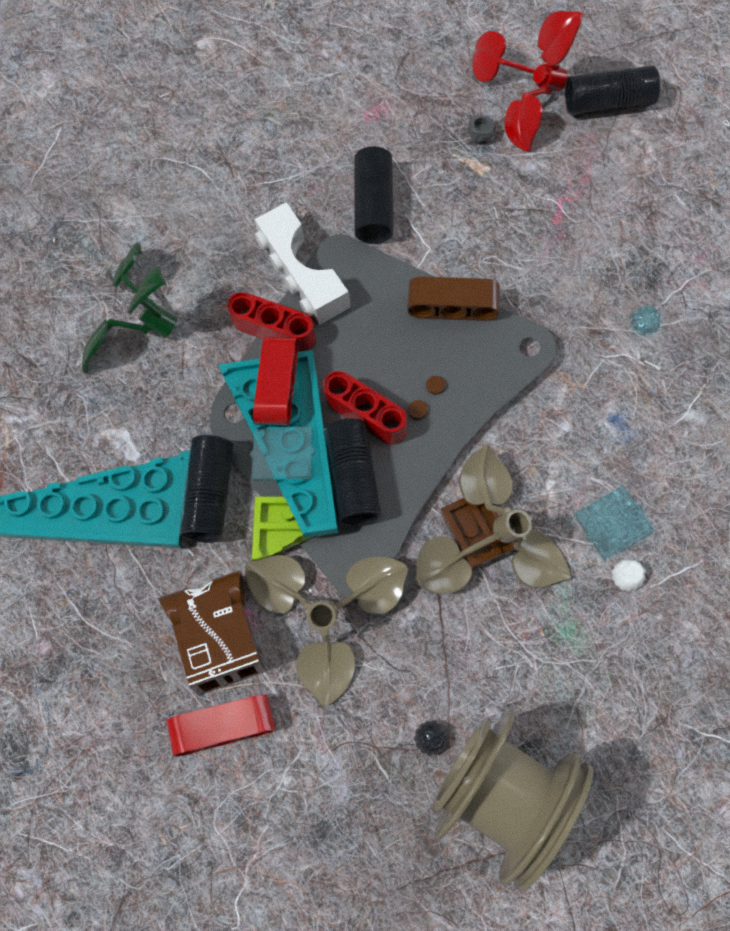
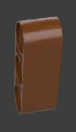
[407,276,500,321]

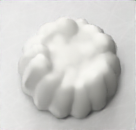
[612,559,646,592]

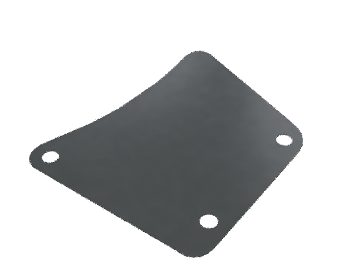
[210,234,557,604]

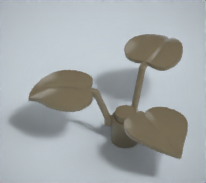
[416,445,572,594]
[245,555,408,706]

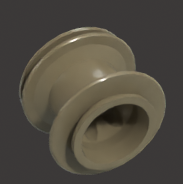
[432,710,594,891]

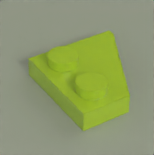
[252,497,312,561]

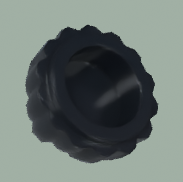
[414,720,449,756]

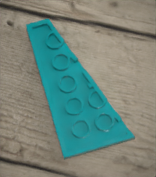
[218,350,338,538]
[0,450,190,548]

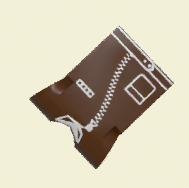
[158,570,265,696]

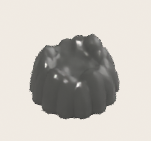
[468,115,496,143]

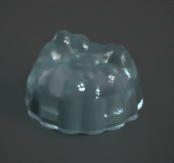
[630,305,661,335]

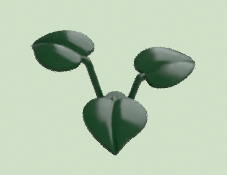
[82,241,178,375]

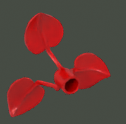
[472,11,584,152]

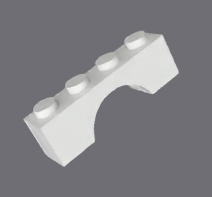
[254,202,351,325]

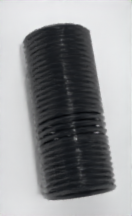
[565,65,661,115]
[354,146,394,244]
[324,418,382,527]
[179,435,234,543]

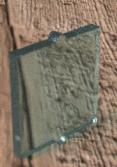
[250,426,315,482]
[574,485,655,561]

